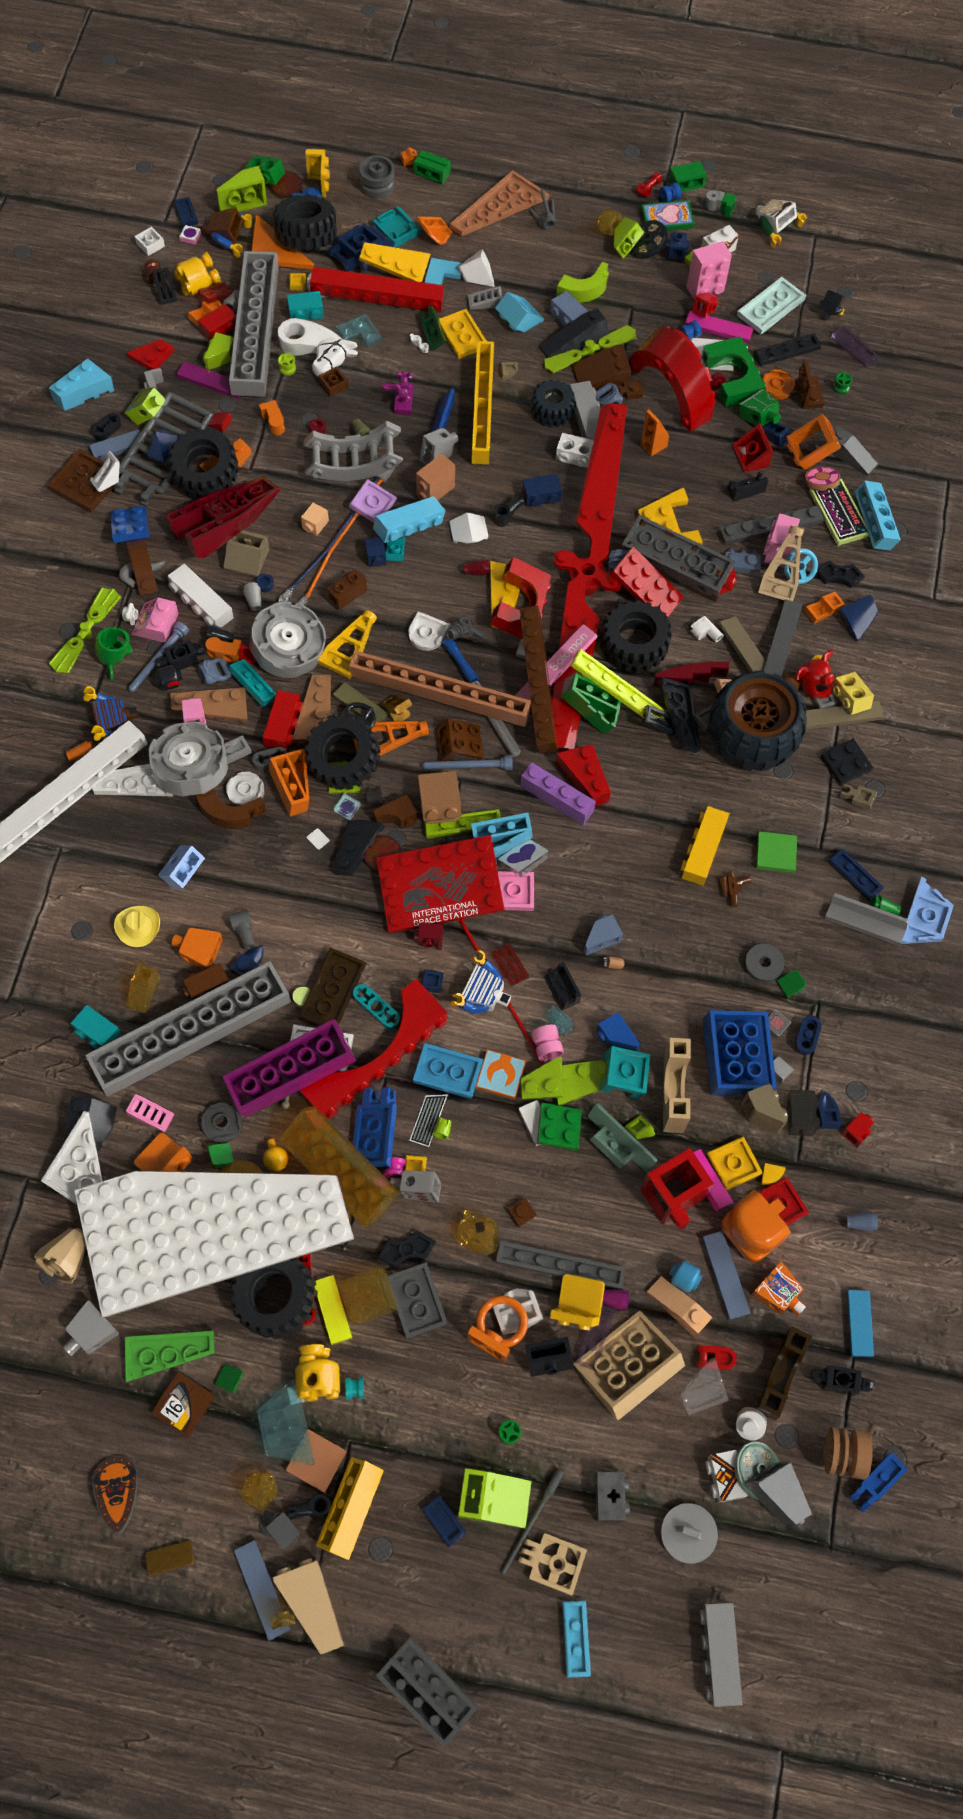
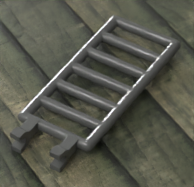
[115,392,213,508]

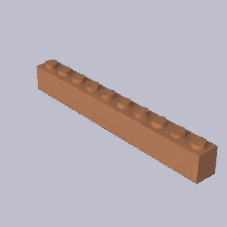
[349,651,532,727]

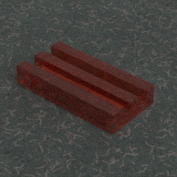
[198,281,234,304]
[492,943,529,987]

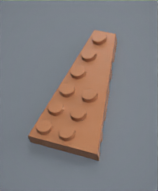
[450,170,549,236]

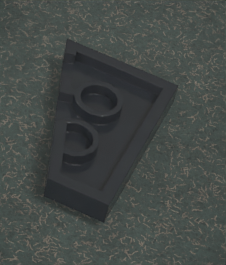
[332,821,385,876]

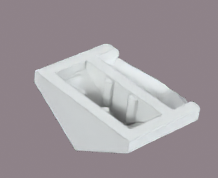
[90,451,120,492]
[450,513,488,543]
[493,1288,543,1335]

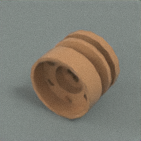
[823,1426,873,1480]

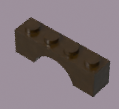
[755,1326,812,1421]

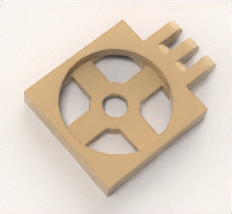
[518,1533,587,1596]

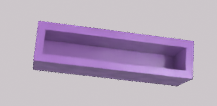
[520,763,596,825]

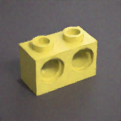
[833,672,874,715]

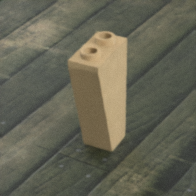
[273,1558,344,1654]

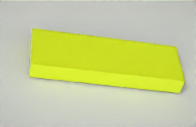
[314,1275,352,1345]

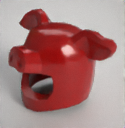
[795,649,835,699]

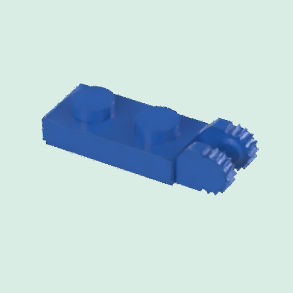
[849,1452,908,1513]

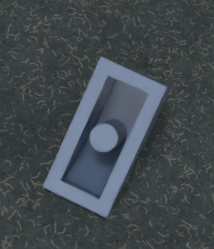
[584,914,623,956]

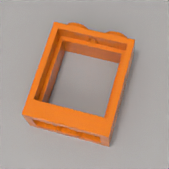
[787,414,841,470]

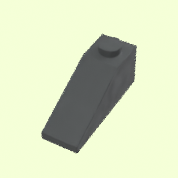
[827,426,878,476]

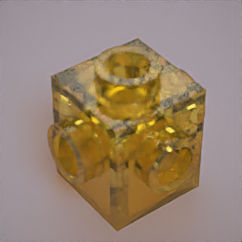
[597,208,623,237]
[241,1470,278,1512]

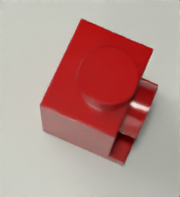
[692,292,718,318]
[841,1112,875,1148]

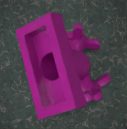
[382,372,414,415]

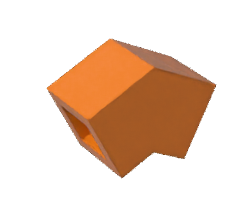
[401,147,418,167]

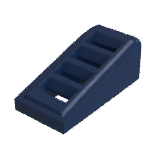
[753,421,791,447]

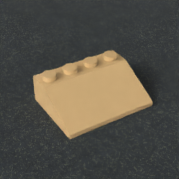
[573,1311,685,1420]

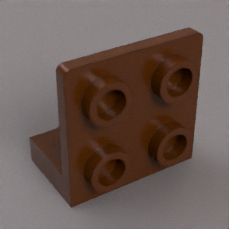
[795,360,824,409]
[436,718,484,761]

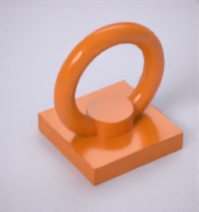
[467,1295,528,1363]

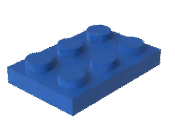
[110,506,150,543]

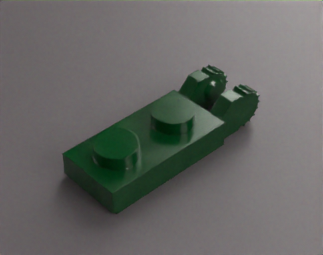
[420,305,447,351]

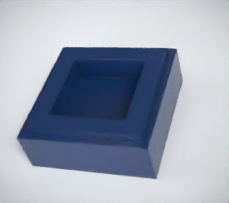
[422,970,444,993]

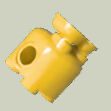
[173,252,221,297]
[295,1344,340,1402]

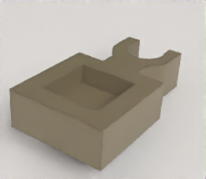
[840,784,877,810]

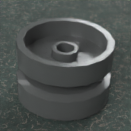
[359,155,395,199]

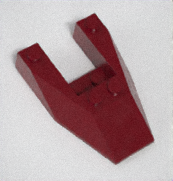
[164,476,280,559]

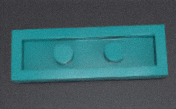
[228,659,276,707]

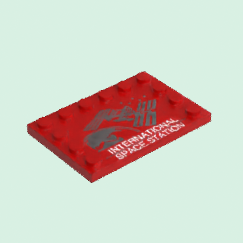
[377,835,505,934]

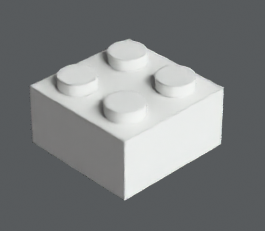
[135,227,165,256]

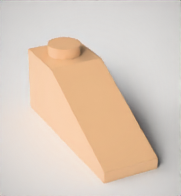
[647,1276,712,1338]

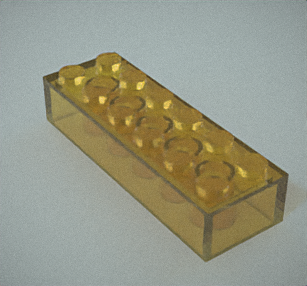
[278,1106,401,1228]

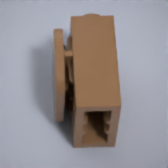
[418,771,461,824]

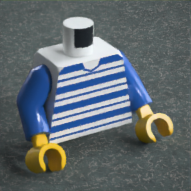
[450,950,511,1014]

